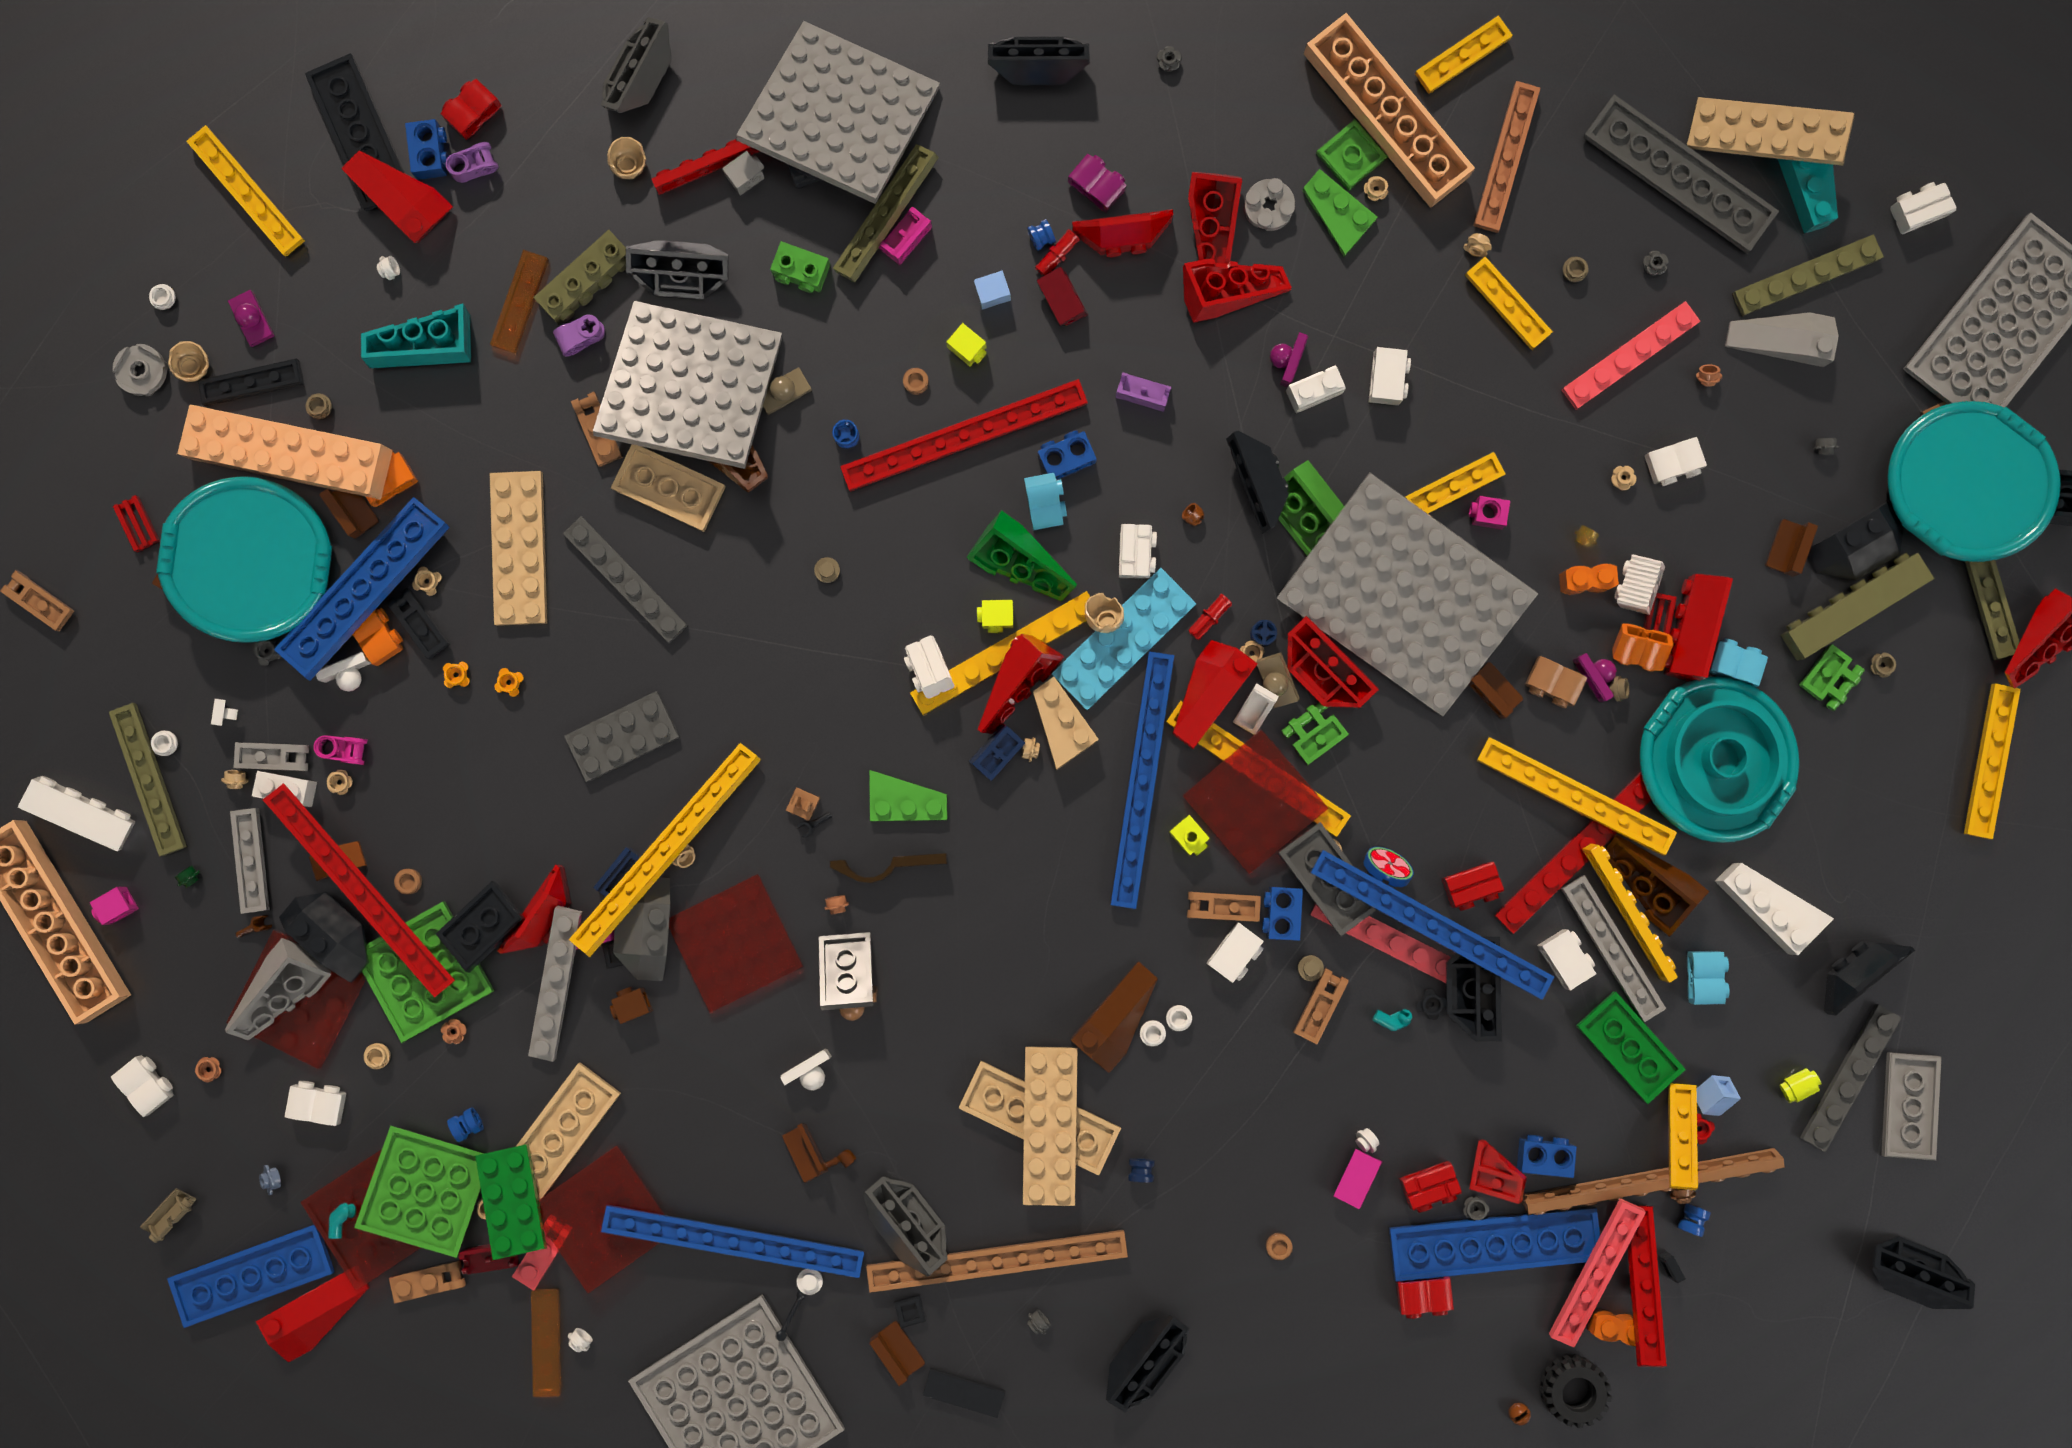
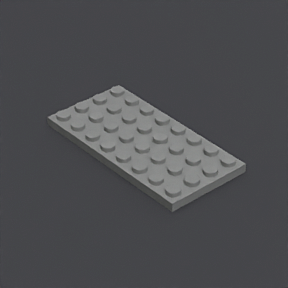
[1903,213,2072,407]

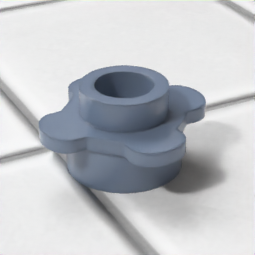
[259,1165,281,1195]

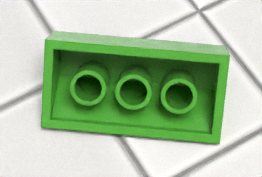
[1279,460,1344,556]

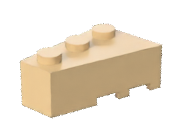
[1033,677,1099,770]

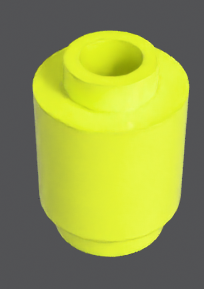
[1779,1068,1822,1103]

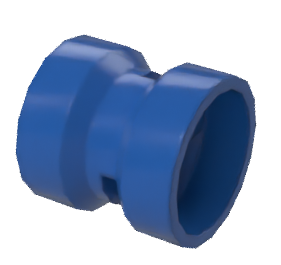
[832,419,860,449]
[447,1107,484,1142]
[1677,1203,1711,1237]

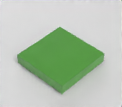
[1316,119,1388,191]

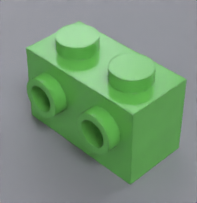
[770,241,831,293]

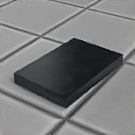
[436,881,526,973]

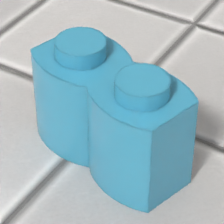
[1024,473,1067,530]
[1709,638,1768,687]
[1687,951,1730,1005]

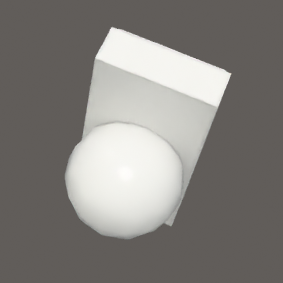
[316,652,371,692]
[1233,684,1279,735]
[780,1049,832,1091]

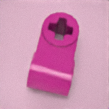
[314,736,368,765]

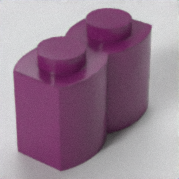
[1067,153,1127,213]

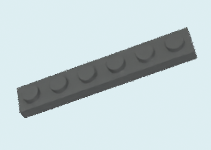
[563,516,688,643]
[1800,1004,1901,1152]

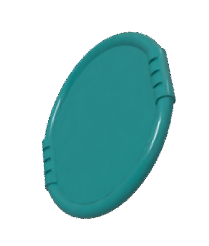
[1887,401,2061,562]
[156,477,332,643]
[1640,676,1799,843]

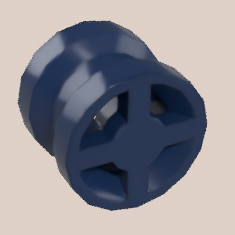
[1250,620,1277,647]
[1128,1158,1155,1182]

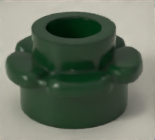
[174,865,200,888]

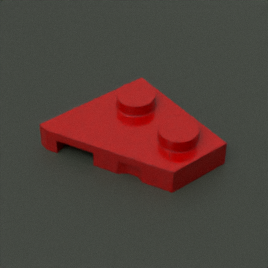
[1469,1140,1527,1204]

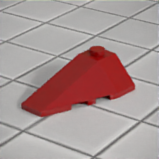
[1188,172,1242,264]

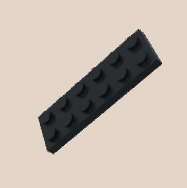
[305,53,404,212]

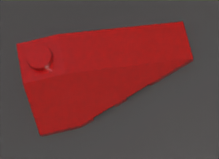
[341,150,453,243]
[1183,259,1292,323]
[2005,588,2072,689]
[978,634,1064,734]
[1172,640,1258,749]
[256,1265,370,1363]

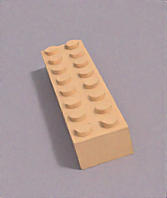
[1304,13,1475,208]
[177,405,393,500]
[0,820,131,1025]

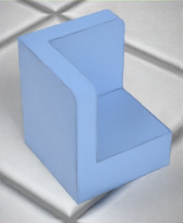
[974,270,1011,309]
[1696,1075,1741,1116]

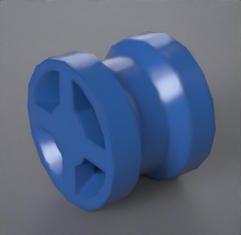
[1027,219,1056,251]

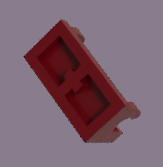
[1036,267,1088,326]
[458,1244,520,1275]

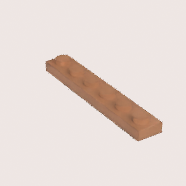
[1473,81,1540,233]

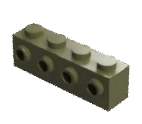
[533,230,626,325]

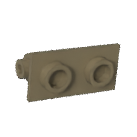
[140,1188,196,1243]

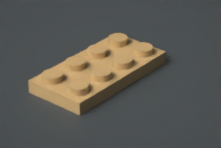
[611,444,726,532]

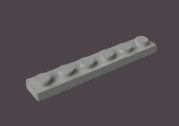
[1561,876,1666,1022]
[528,906,583,1062]

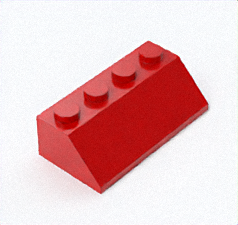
[1664,574,1733,681]

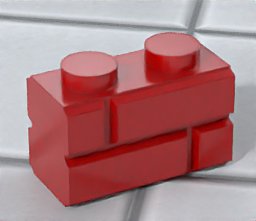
[1442,862,1504,911]
[1399,1161,1462,1213]

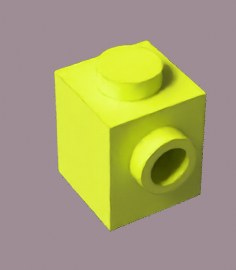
[946,323,987,367]
[977,600,1013,633]
[1169,815,1210,856]

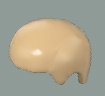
[607,137,646,179]
[168,341,209,382]
[1085,593,1124,633]

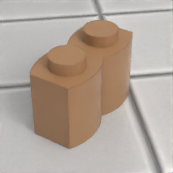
[1525,656,1587,709]

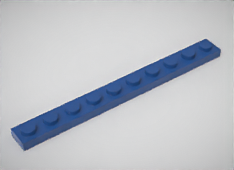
[1110,651,1174,909]
[1310,850,1554,1000]
[601,1205,864,1278]

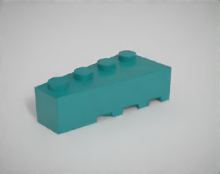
[1778,159,1838,234]
[361,303,471,368]

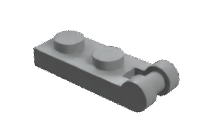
[234,742,310,771]

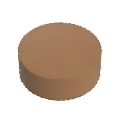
[903,368,929,395]
[394,869,422,894]
[1266,1233,1292,1260]

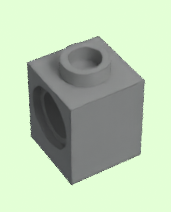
[722,151,764,196]

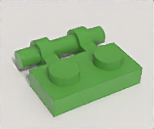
[1799,644,1865,711]
[1281,702,1349,765]

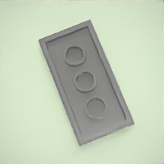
[1881,1052,1941,1161]

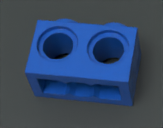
[405,119,449,180]
[1038,430,1097,480]
[1262,887,1303,941]
[1517,1135,1577,1178]

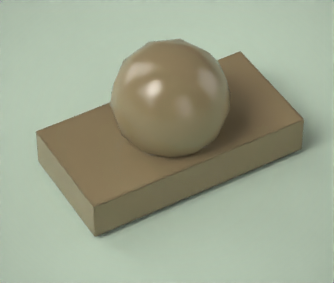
[763,367,812,415]
[1256,652,1299,708]

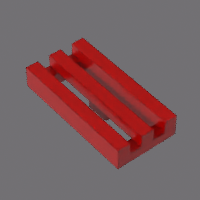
[113,495,160,553]
[1643,593,1677,635]

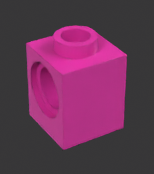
[1469,496,1510,530]
[89,887,139,925]

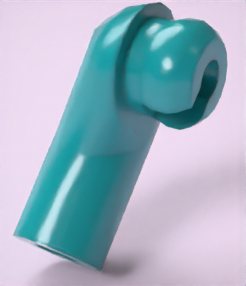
[1372,1009,1413,1031]
[328,1203,356,1239]

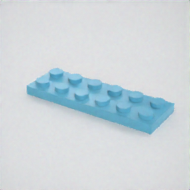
[1051,568,1196,711]

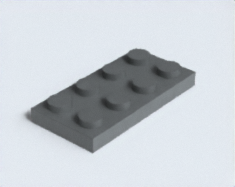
[564,691,680,782]
[1278,822,1377,936]

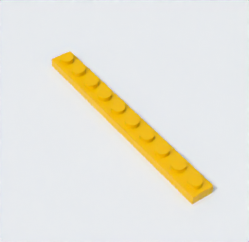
[569,743,761,957]

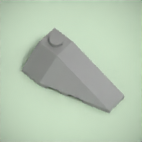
[1725,312,1839,367]
[225,938,331,1040]

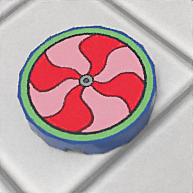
[1363,847,1414,887]

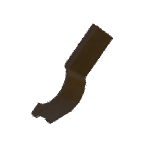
[830,853,947,883]

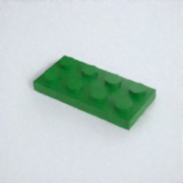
[1576,991,1686,1104]
[475,1144,547,1260]

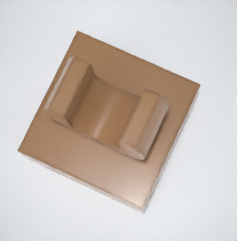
[786,787,820,821]

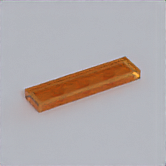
[490,250,549,354]
[531,1289,561,1397]

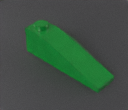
[966,510,1077,601]

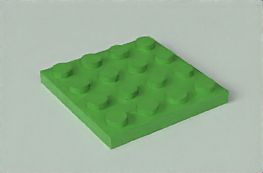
[362,901,494,1043]
[354,1125,484,1258]

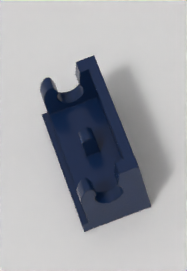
[969,724,1025,781]
[593,847,641,897]

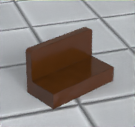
[319,489,379,539]
[1765,519,1818,577]
[1469,662,1523,719]
[782,1123,829,1183]
[869,1321,925,1386]

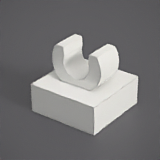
[211,699,238,726]

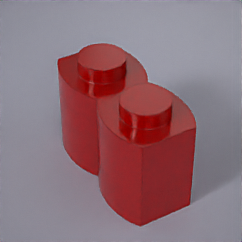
[440,79,501,140]
[1396,1276,1454,1319]

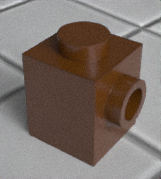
[610,987,653,1024]

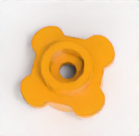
[443,662,470,688]
[494,668,524,697]

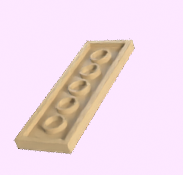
[1687,97,1855,166]
[490,471,547,626]
[1023,1047,1077,1206]
[959,1061,1121,1175]
[517,1062,621,1203]

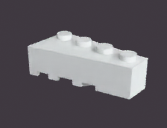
[1715,863,1834,955]

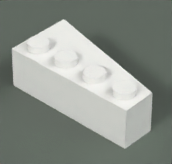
[18,776,135,852]

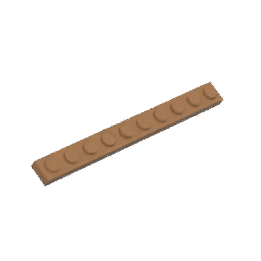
[1522,1148,1785,1215]
[866,1230,1128,1293]

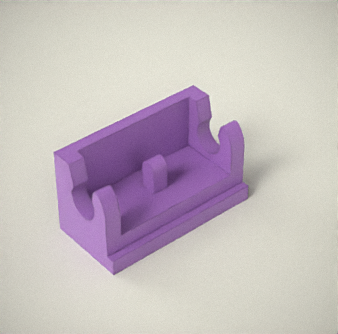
[1116,372,1171,412]

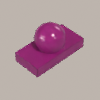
[228,290,275,347]
[1270,332,1308,388]
[1573,653,1617,703]

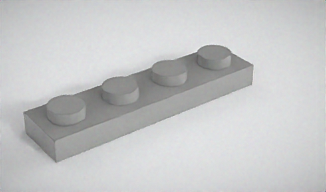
[230,808,270,914]

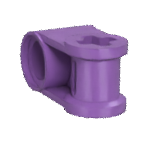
[446,142,499,183]
[553,315,605,357]

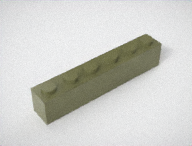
[1781,553,1935,661]

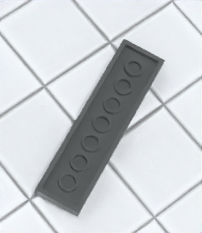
[1583,95,1779,254]

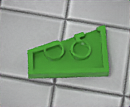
[1302,169,1377,257]
[869,770,947,821]

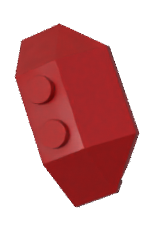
[1072,209,1173,257]
[1288,616,1379,708]
[497,864,571,954]

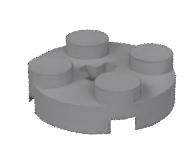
[1244,178,1295,231]
[113,344,168,396]

